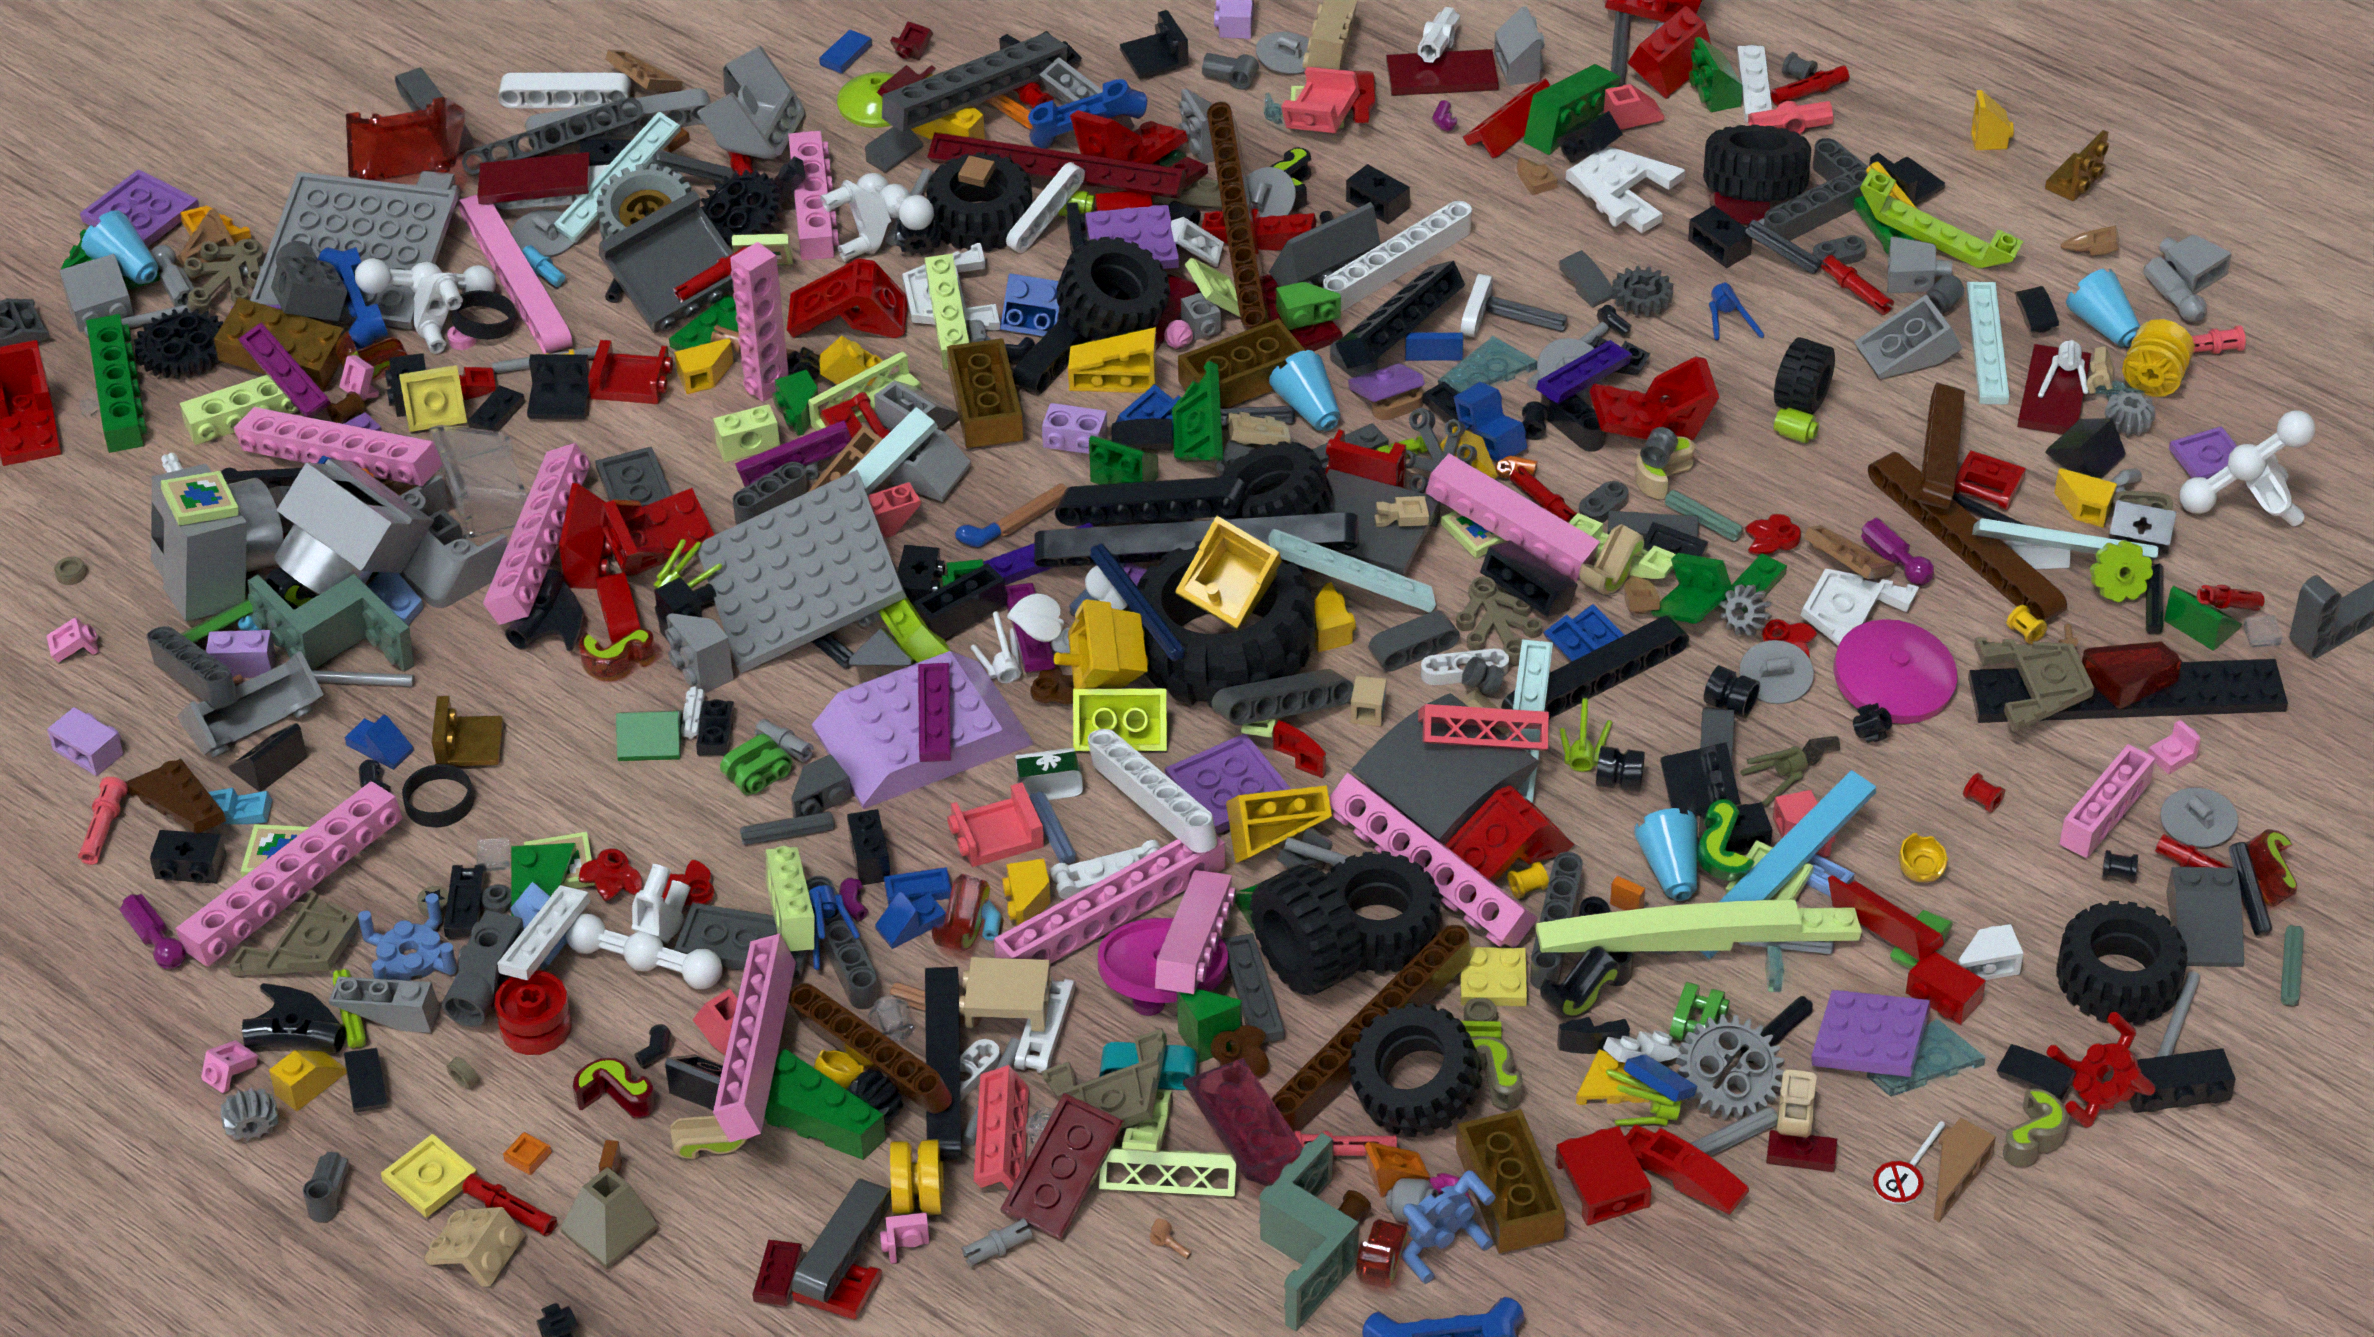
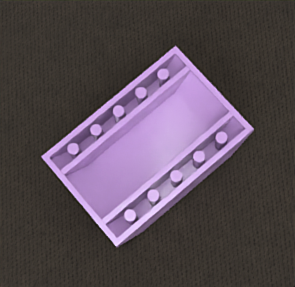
[812,651,1033,809]

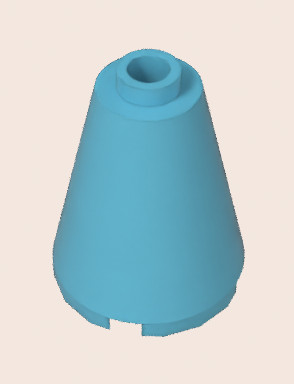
[81,210,158,284]
[2066,268,2140,347]
[1269,350,1340,431]
[1634,808,1698,901]

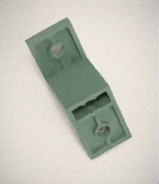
[248,574,414,672]
[1259,1133,1359,1332]

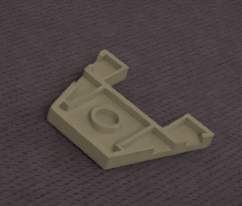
[1974,637,2094,732]
[228,890,360,976]
[1041,1028,1167,1129]

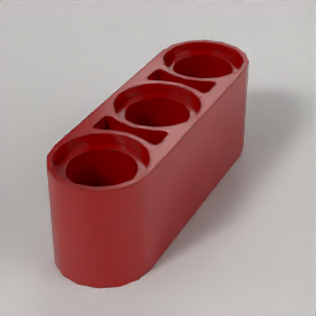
[595,572,641,646]

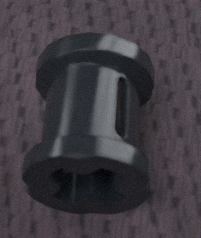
[1522,401,1548,440]
[2102,850,2138,883]

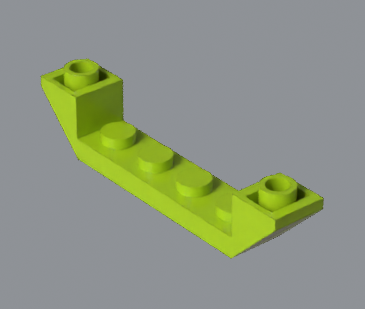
[1860,168,2023,268]
[878,597,951,663]

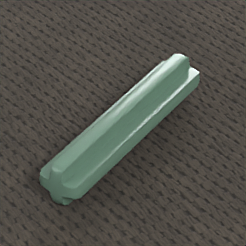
[1665,490,1743,541]
[2280,925,2304,1006]

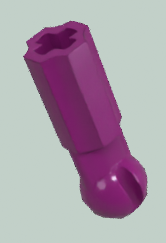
[1861,517,1934,585]
[119,894,186,969]

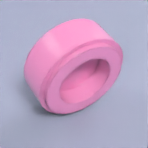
[447,326,477,350]

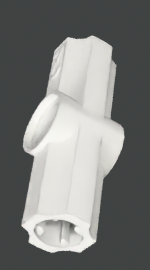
[1418,7,1460,63]

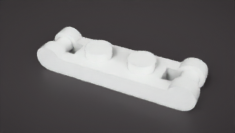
[1050,840,1161,899]
[1014,976,1076,1073]

